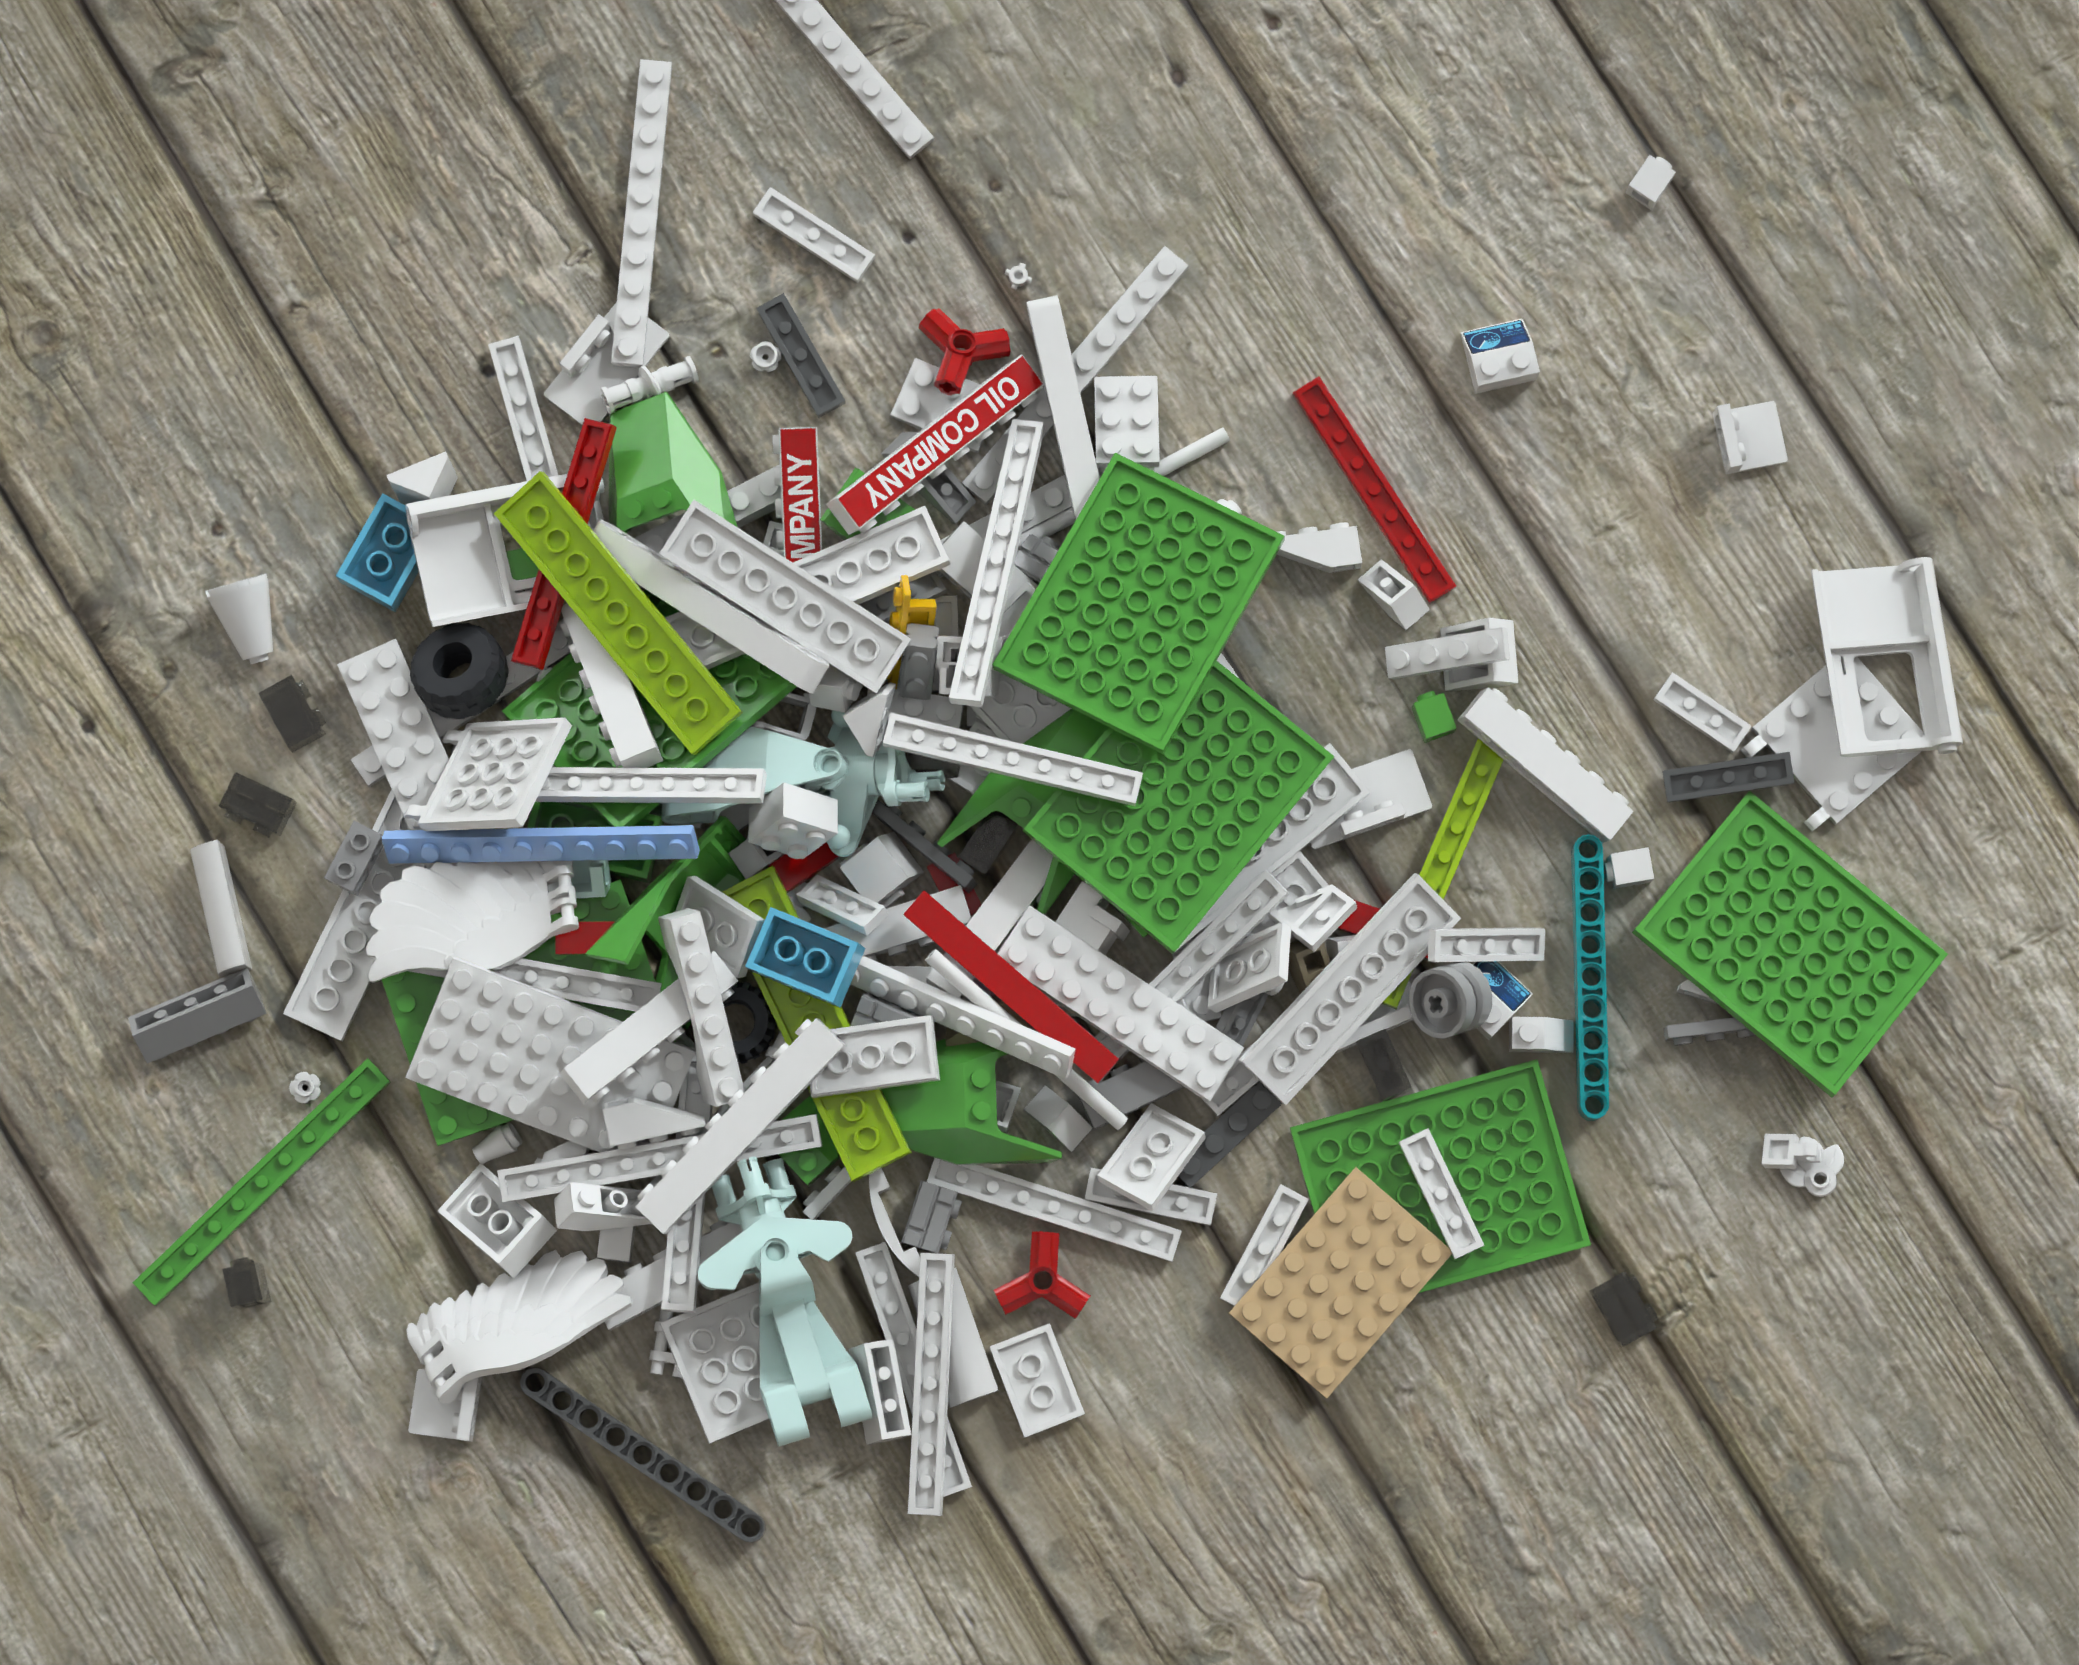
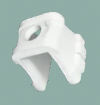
[751,692,816,741]

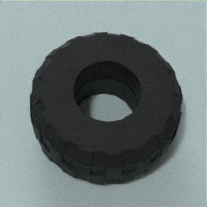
[410,623,509,719]

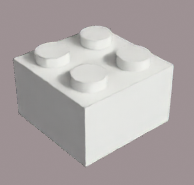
[748,782,838,859]

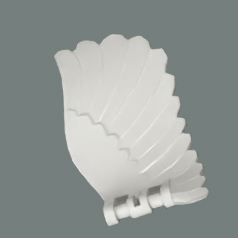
[366,861,579,983]
[406,1250,633,1404]

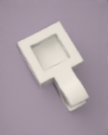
[1762,1134,1822,1169]

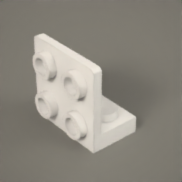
[1713,401,1788,474]
[408,1369,482,1442]

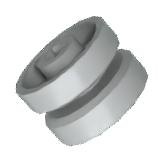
[1409,962,1492,1039]

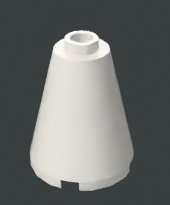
[205,574,273,664]

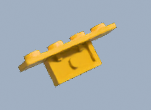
[887,575,937,689]

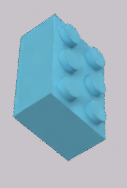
[336,493,419,612]
[745,907,866,1008]

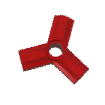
[919,308,1011,396]
[993,1231,1091,1319]

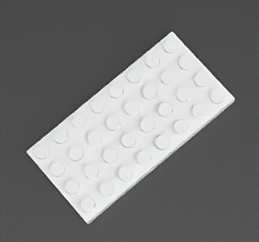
[405,956,695,1152]

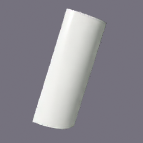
[938,521,1038,601]
[190,840,252,977]
[908,1267,999,1408]

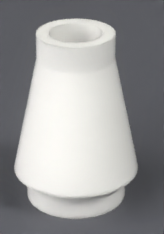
[472,1122,522,1165]

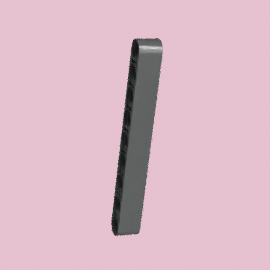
[520,1368,766,1542]

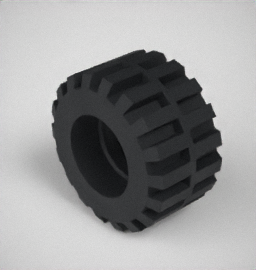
[723,982,776,1064]

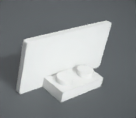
[544,302,669,425]
[1310,749,1432,850]

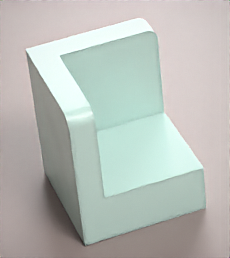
[571,860,611,898]

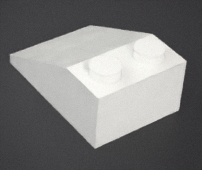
[438,1164,557,1278]

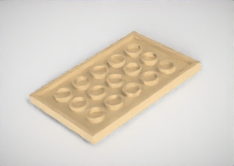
[1228,1167,1452,1399]

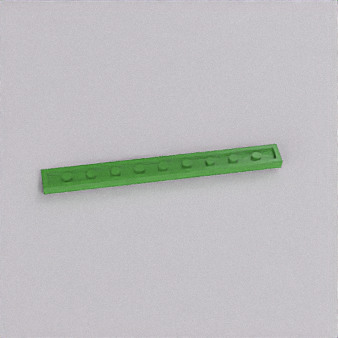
[132,1058,391,1306]

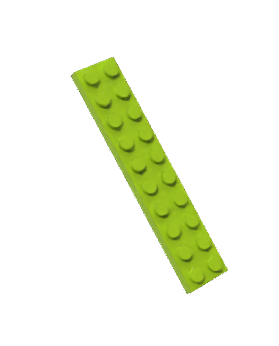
[494,471,743,755]
[722,866,911,1182]

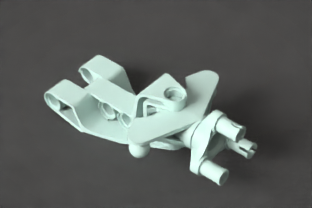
[661,705,945,857]
[698,1157,872,1447]

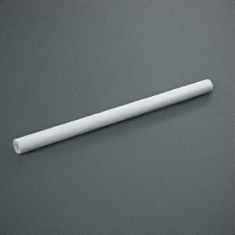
[1018,427,1230,550]
[925,949,1128,1130]

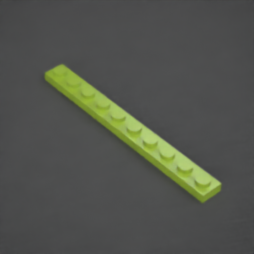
[1381,738,1503,1010]

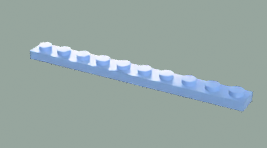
[382,825,700,864]

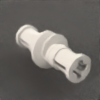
[600,356,699,414]

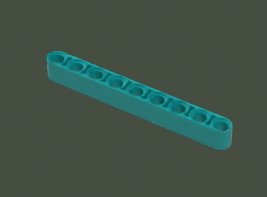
[1571,834,1609,1121]

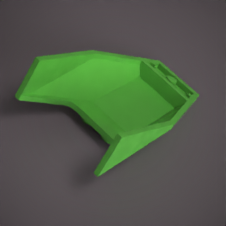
[608,392,737,533]
[937,709,1108,915]
[585,816,746,1029]
[881,1039,1062,1165]

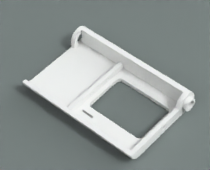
[405,474,604,627]
[1811,557,1963,757]

